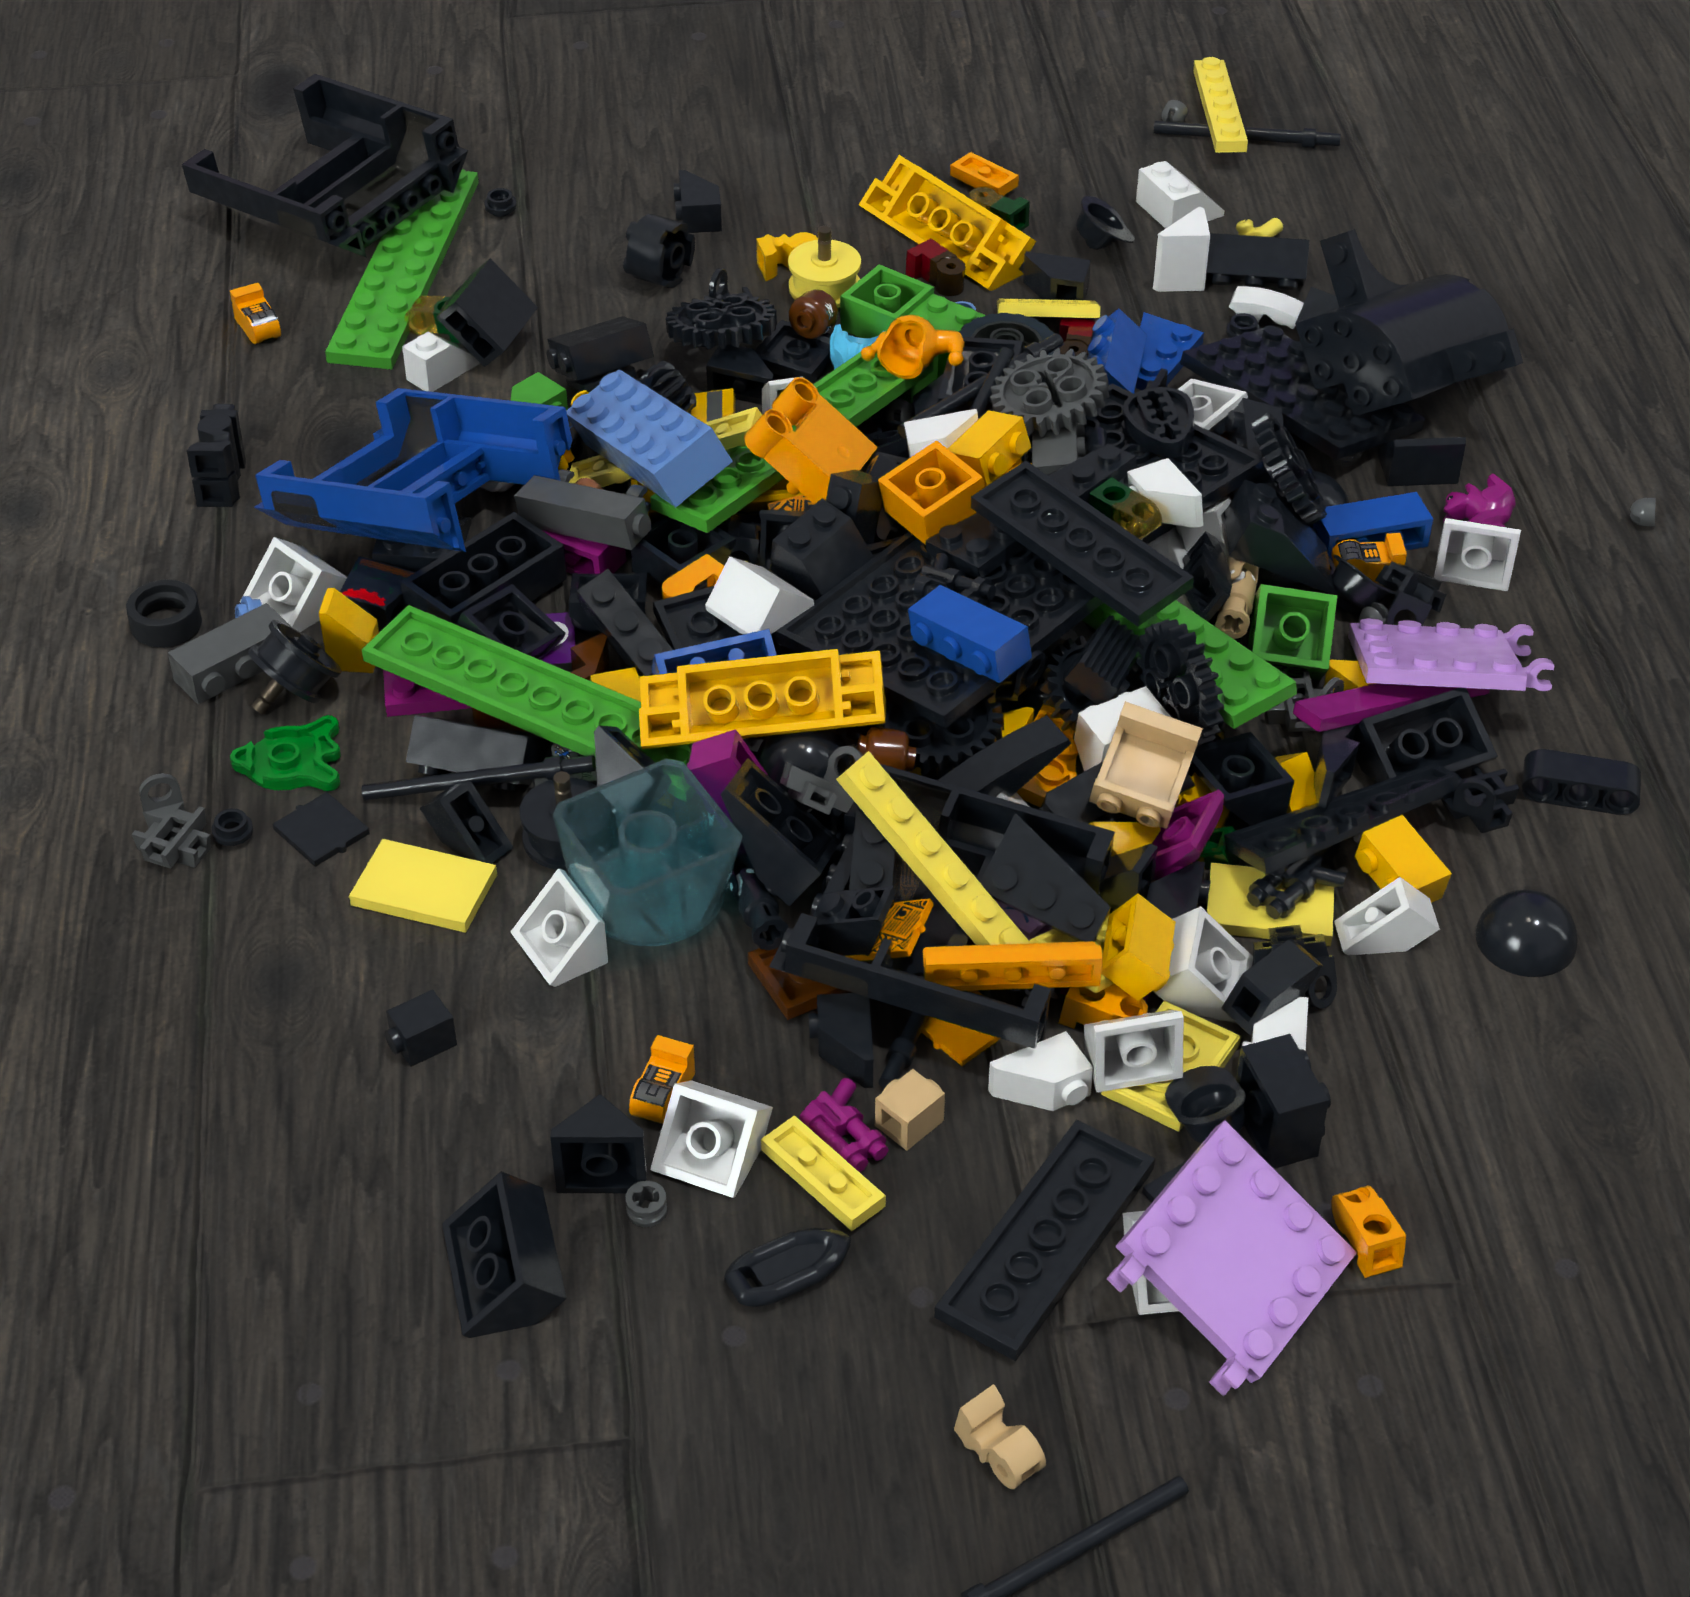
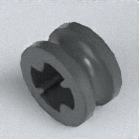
[625,1181,667,1227]

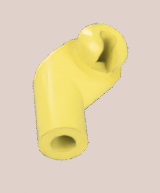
[1236,218,1283,237]

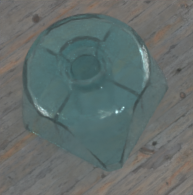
[553,759,743,946]

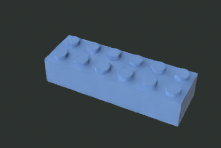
[566,369,733,508]

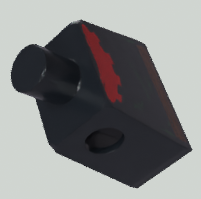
[340,556,415,632]

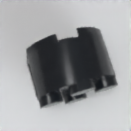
[623,214,695,288]

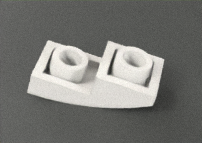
[1229,286,1304,329]

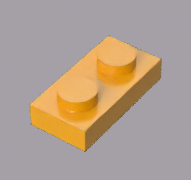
[950,152,1019,199]

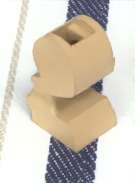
[954,1384,1046,1489]

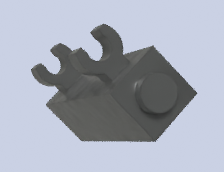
[514,469,651,550]

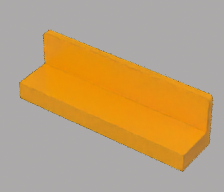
[923,941,1102,991]

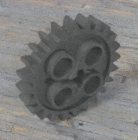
[990,348,1109,437]

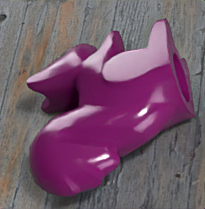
[1443,474,1516,527]

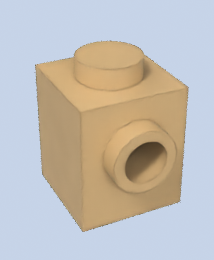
[875,1069,945,1151]

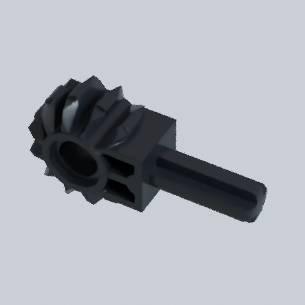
[636,360,697,413]

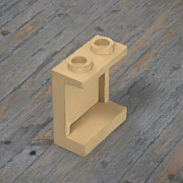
[1089,701,1203,829]

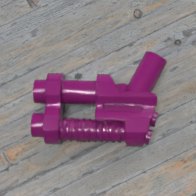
[799,1078,889,1172]

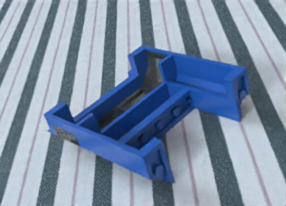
[254,388,572,552]

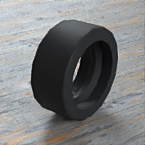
[126,579,202,648]

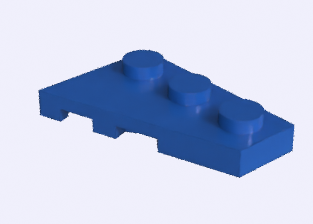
[1135,312,1204,390]

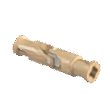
[1215,556,1260,639]

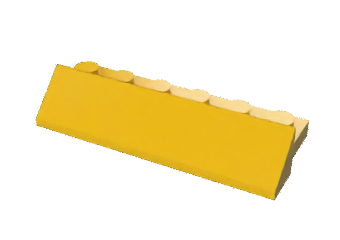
[859,155,1037,291]
[639,649,886,749]

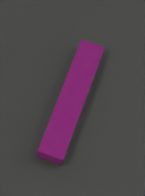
[1293,684,1490,732]

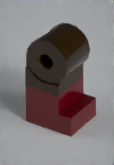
[905,239,966,296]
[1059,317,1095,356]

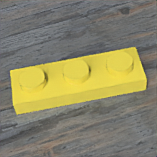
[761,1115,886,1231]

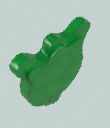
[230,715,341,791]

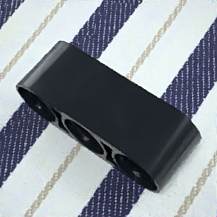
[1522,749,1641,815]

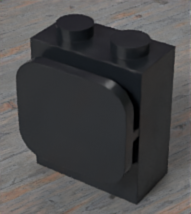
[436,258,538,367]
[546,316,654,391]

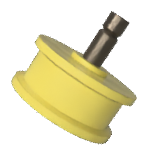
[788,226,861,308]

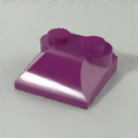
[1152,790,1224,881]

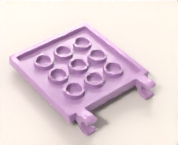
[1348,618,1554,691]
[1107,1121,1357,1396]

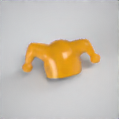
[861,315,964,379]

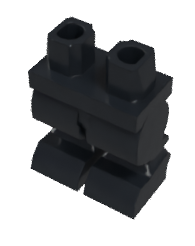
[187,404,246,507]

